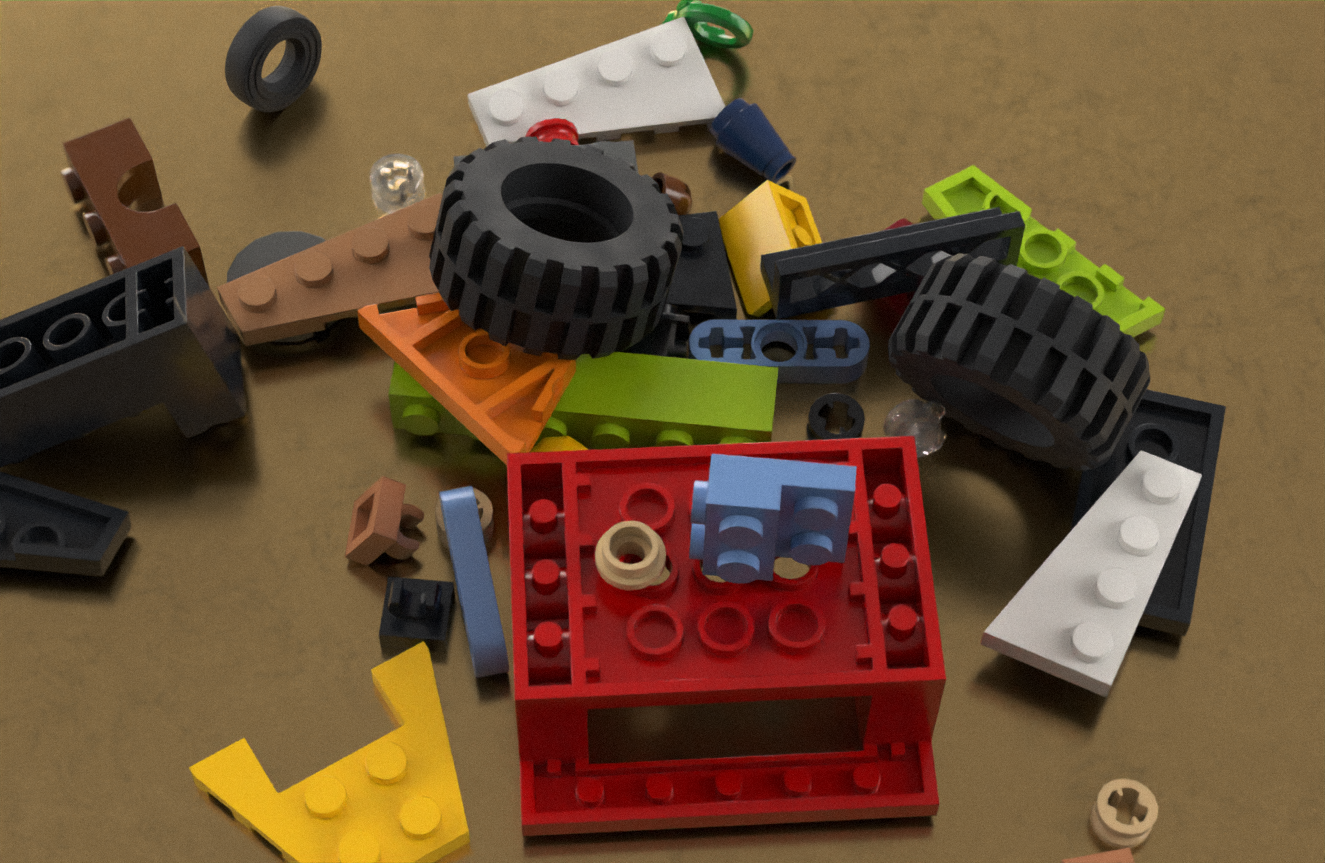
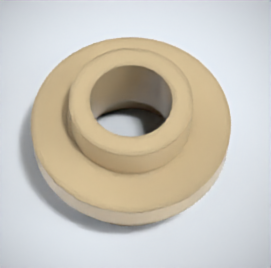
[595,521,666,590]

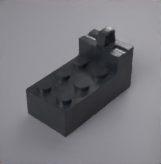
[0,246,246,467]

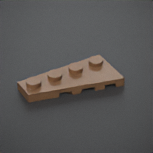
[217,192,442,346]

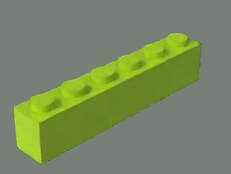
[388,352,778,450]

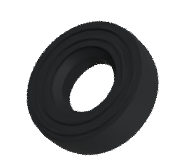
[225,6,322,112]

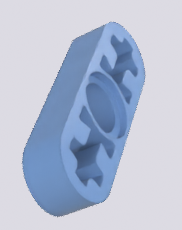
[688,319,870,384]
[439,486,509,678]

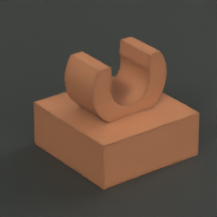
[344,476,424,566]

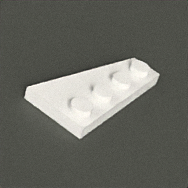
[468,17,725,147]
[981,450,1202,698]

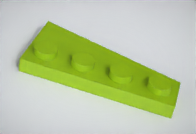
[922,165,1166,338]

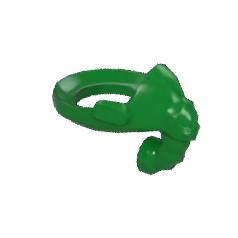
[661,0,753,49]

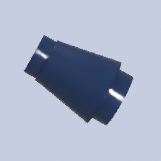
[710,98,797,183]

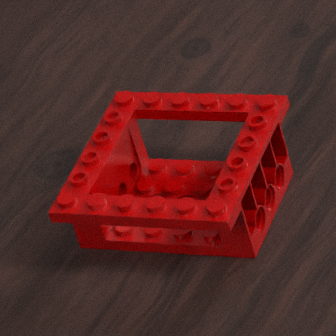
[507,436,946,836]

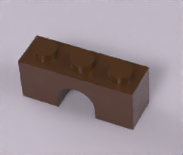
[60,117,208,283]

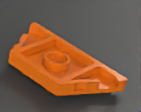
[357,293,576,465]

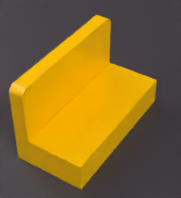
[718,180,822,317]

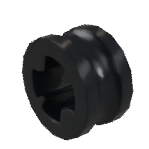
[806,393,865,440]

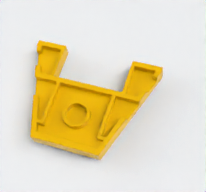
[189,641,470,863]

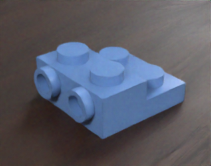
[689,454,857,584]

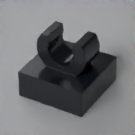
[379,577,455,653]

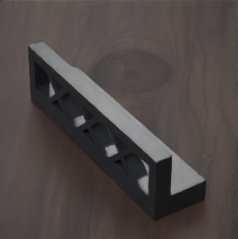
[760,207,1025,319]

